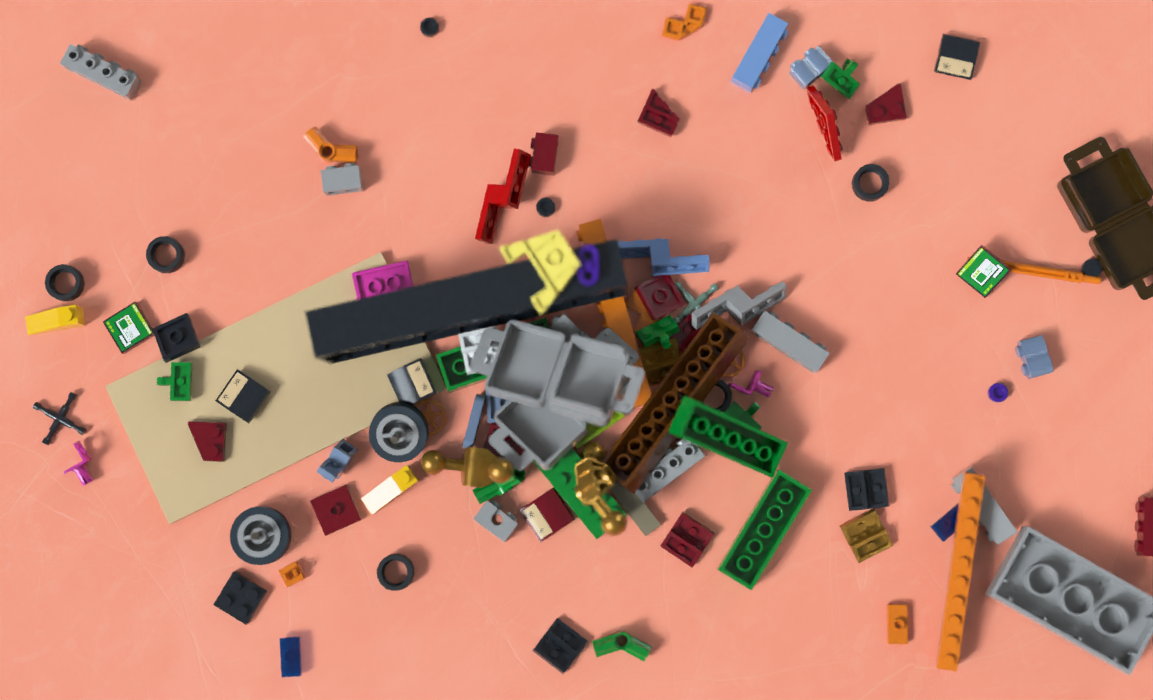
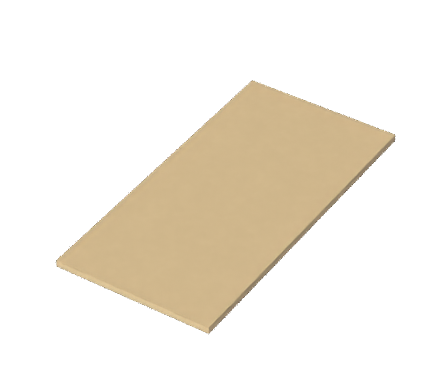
[105,252,447,524]

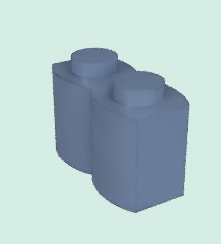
[789,46,833,90]
[1015,335,1054,379]

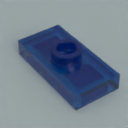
[930,502,959,542]
[279,636,302,678]

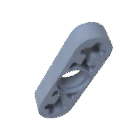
[463,394,486,448]

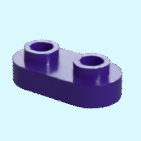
[578,245,599,286]

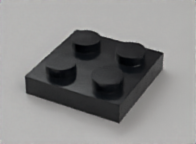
[152,313,201,363]
[213,571,267,625]

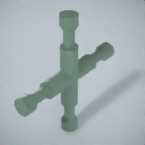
[673,281,719,325]

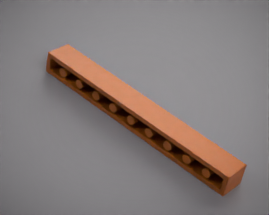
[576,218,651,409]
[936,472,985,672]

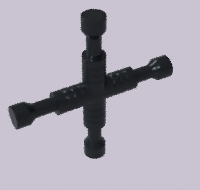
[33,392,86,445]

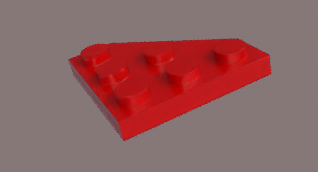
[806,85,843,162]

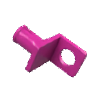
[728,370,774,398]
[63,440,93,486]

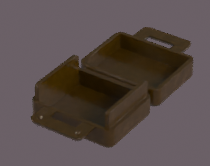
[1057,137,1153,300]

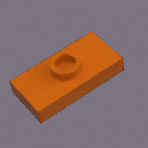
[887,604,908,644]

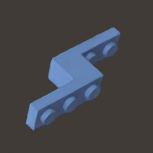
[618,238,710,276]

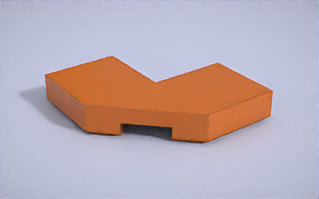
[662,4,707,41]
[625,289,658,333]

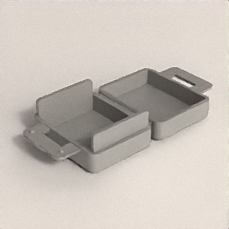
[470,320,644,426]
[489,328,639,470]

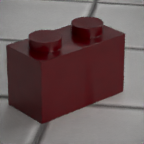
[528,132,559,176]

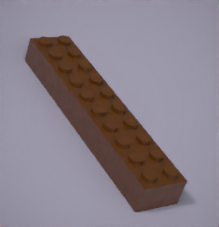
[602,313,749,494]

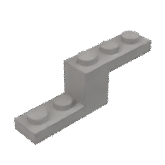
[692,282,787,330]

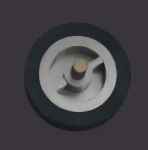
[369,402,429,463]
[230,506,291,565]

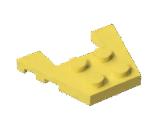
[499,230,581,314]

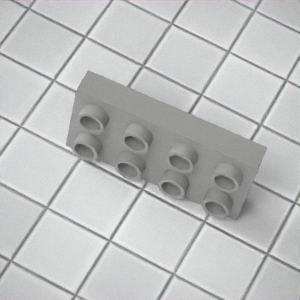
[985,526,1153,675]

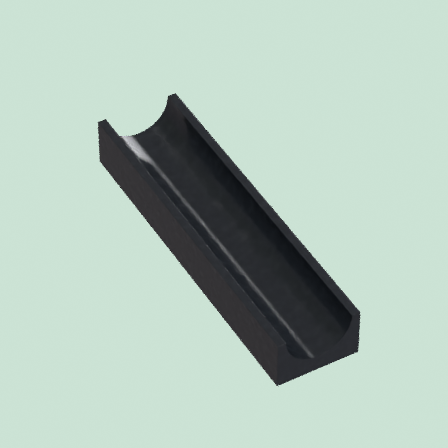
[305,239,628,364]

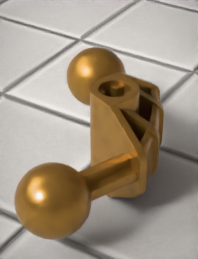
[575,442,627,536]
[421,447,514,488]

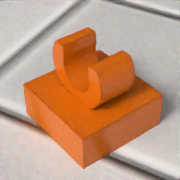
[278,561,305,588]

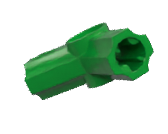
[473,467,526,504]
[592,631,652,662]

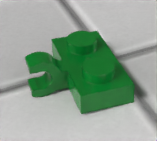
[820,59,860,100]
[636,315,680,349]
[157,362,192,401]
[723,401,762,430]

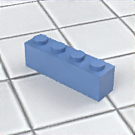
[731,13,789,93]

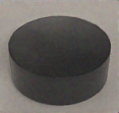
[420,17,439,38]
[536,198,555,217]
[1081,259,1102,277]

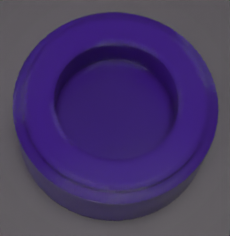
[987,383,1008,403]

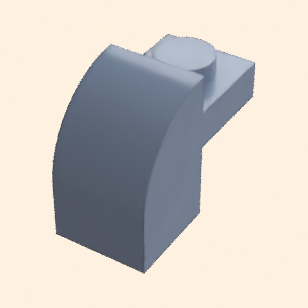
[317,439,358,483]

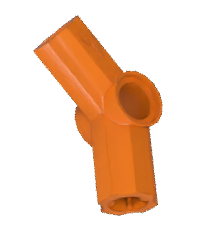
[303,126,358,163]

